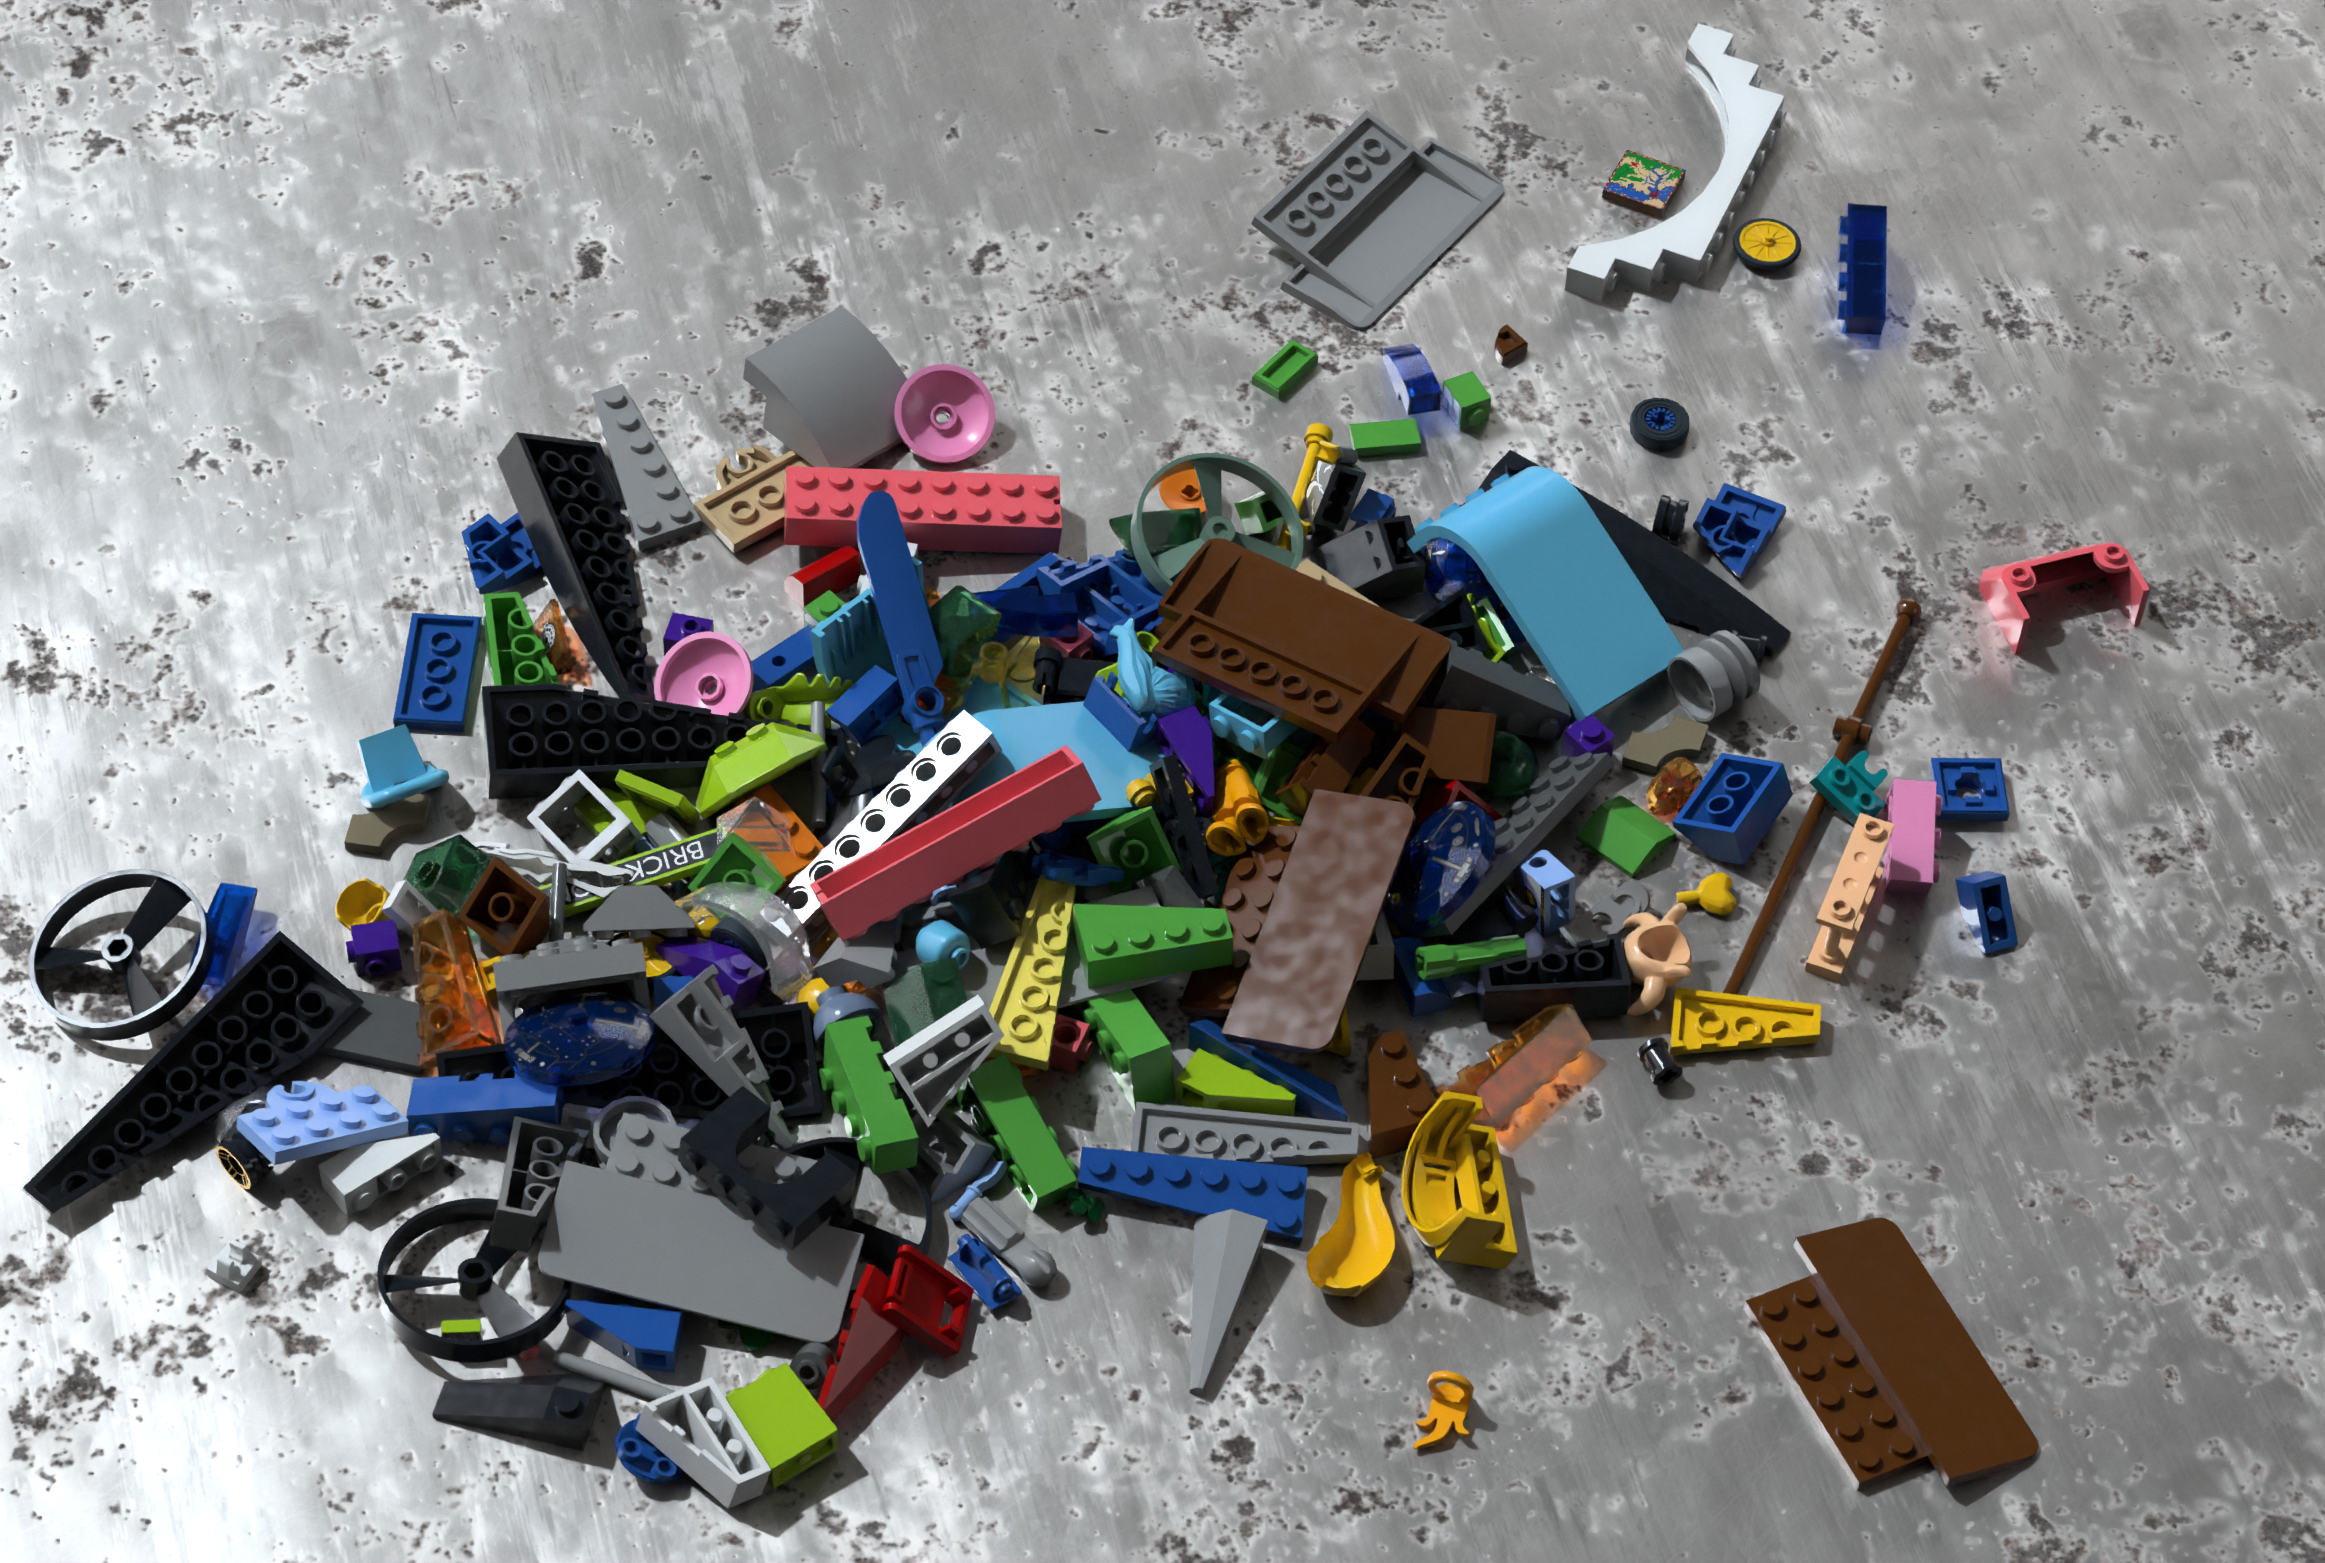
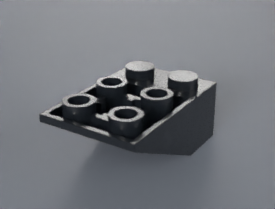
[1307,515,1426,600]

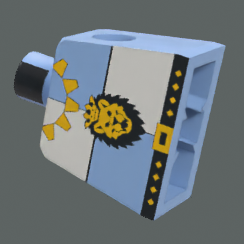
[1513,850,1575,938]

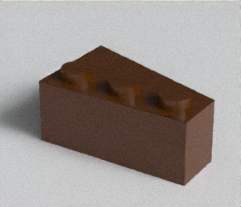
[1274,719,1376,819]
[1365,1029,1435,1159]

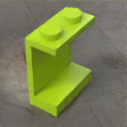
[725,1363,839,1489]

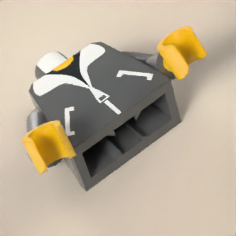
[1285,440,1366,539]

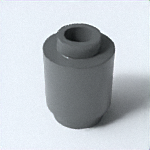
[790,1342,835,1390]

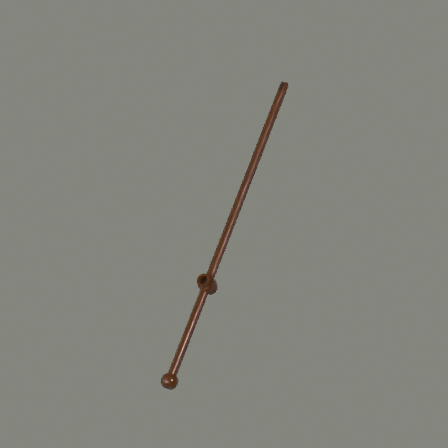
[1723,598,1922,995]

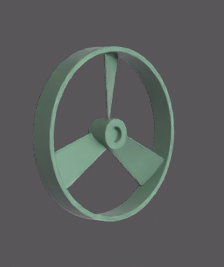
[1130,453,1304,596]

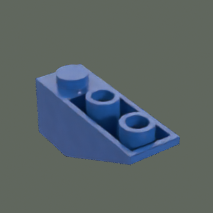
[565,1299,683,1373]

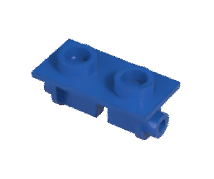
[948,1234,1023,1312]

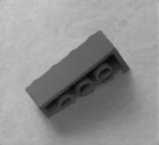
[489,1116,589,1252]

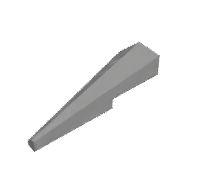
[813,909,904,989]
[649,964,799,1151]
[881,1052,996,1203]
[1190,1209,1268,1397]

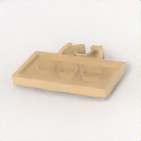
[694,444,814,553]

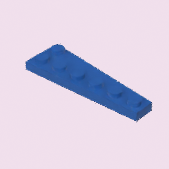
[1078,1147,1307,1243]

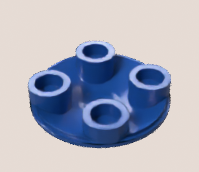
[615,1413,686,1484]

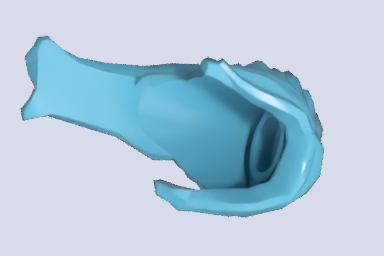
[1109,618,1195,720]

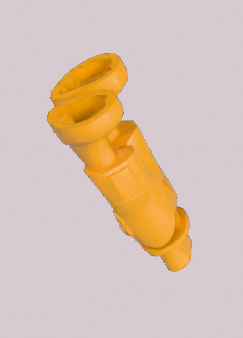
[1206,759,1269,856]

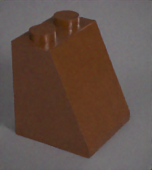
[1383,706,1496,792]

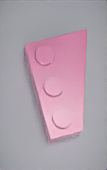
[1884,778,1942,895]

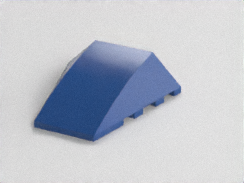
[1036,549,1182,657]

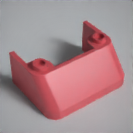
[1979,543,2150,655]

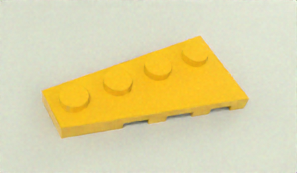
[1669,987,1821,1055]

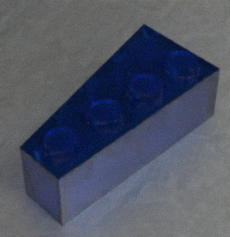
[1836,203,1887,335]

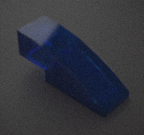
[1381,344,1442,415]
[968,586,1078,637]
[188,882,258,988]

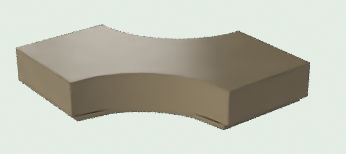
[1622,716,1709,774]
[344,794,432,854]

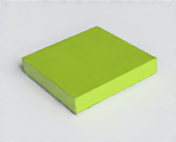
[615,769,700,826]

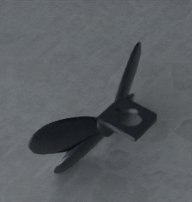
[812,735,916,847]

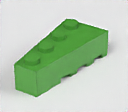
[483,592,559,686]
[1073,904,1234,988]
[1070,989,1175,1112]
[819,1015,919,1175]
[956,1054,1078,1212]

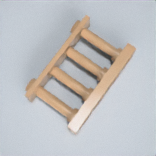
[1805,813,1894,982]

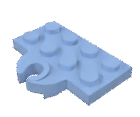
[236,1081,409,1165]

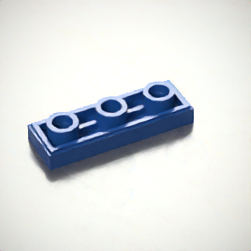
[751,625,815,694]

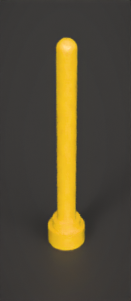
[1276,423,1333,551]

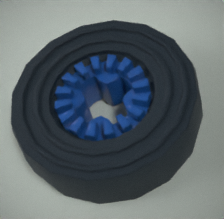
[1630,397,1690,451]
[710,916,772,970]

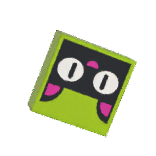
[441,1319,483,1340]

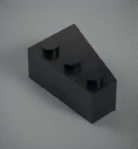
[1413,588,1489,654]
[947,850,1030,949]

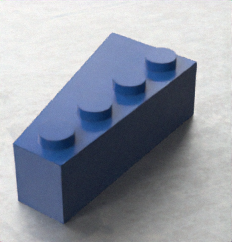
[406,1068,565,1146]

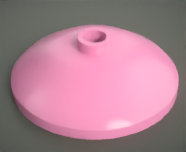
[894,364,995,464]
[654,631,754,716]

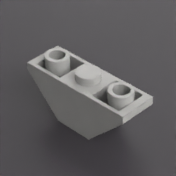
[583,885,696,940]

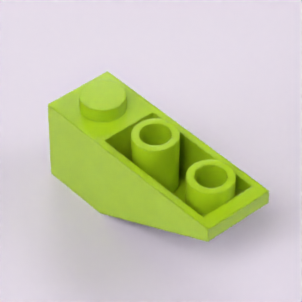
[1175,1048,1296,1117]

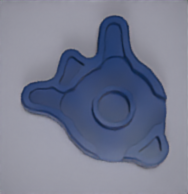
[1030,849,1125,886]

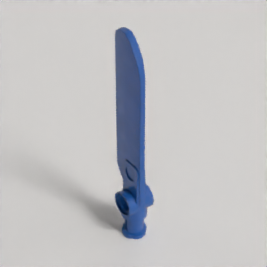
[856,491,945,748]

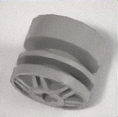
[1667,630,1761,722]

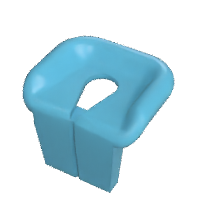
[357,724,449,808]

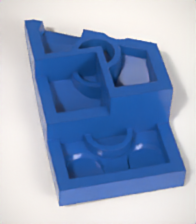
[1693,483,1786,579]
[462,513,543,594]

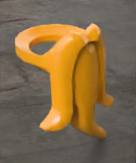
[1413,1370,1474,1450]

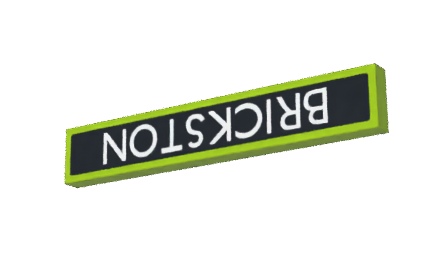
[538,825,729,923]

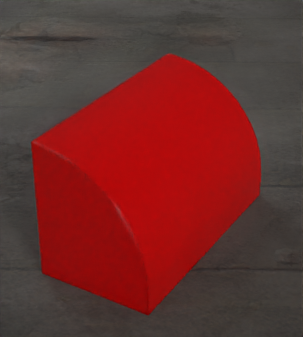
[784,545,860,611]

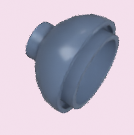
[812,986,883,1052]

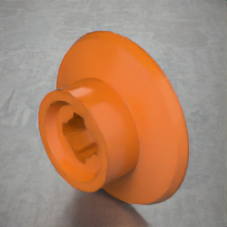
[1159,469,1207,517]

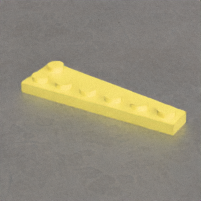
[987,876,1076,1070]

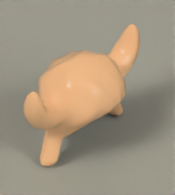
[1622,903,1692,1016]

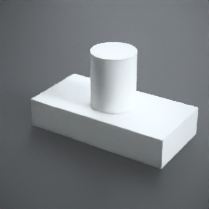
[382,880,456,956]

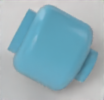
[915,920,970,975]

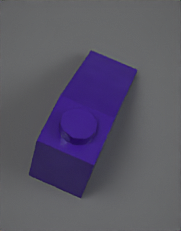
[1155,705,1215,818]
[655,934,765,1012]

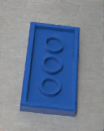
[393,613,482,732]

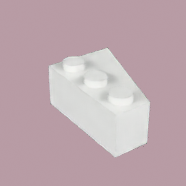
[883,995,1004,1127]
[636,1377,771,1509]

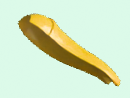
[1307,1151,1395,1297]

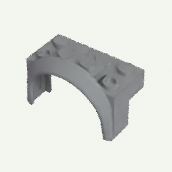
[493,937,653,1043]

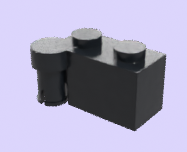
[1032,647,1114,705]
[1439,886,1539,974]

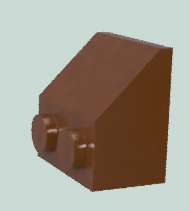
[456,856,550,956]

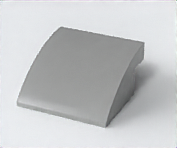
[743,306,907,468]

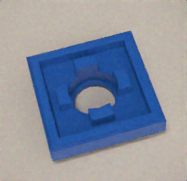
[1929,758,2010,821]

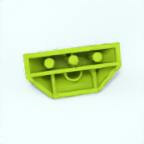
[696,722,828,819]

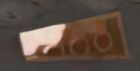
[413,908,502,1069]
[1431,1004,1592,1129]

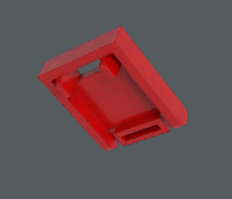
[882,1245,974,1358]

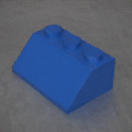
[1672,753,1793,865]

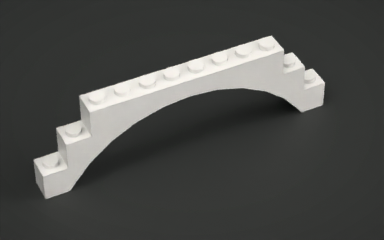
[1564,23,1787,302]

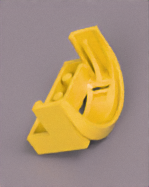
[1402,1091,1518,1270]

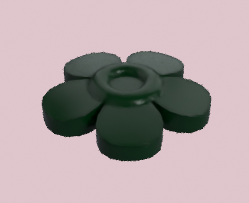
[1066,1187,1105,1223]

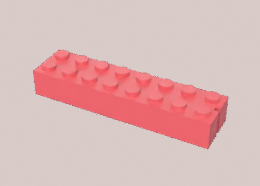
[784,466,1062,554]
[809,745,1102,941]

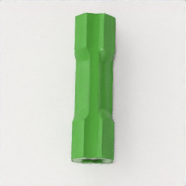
[1414,934,1527,981]

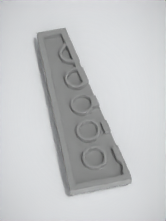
[592,384,702,551]
[1131,1102,1360,1165]

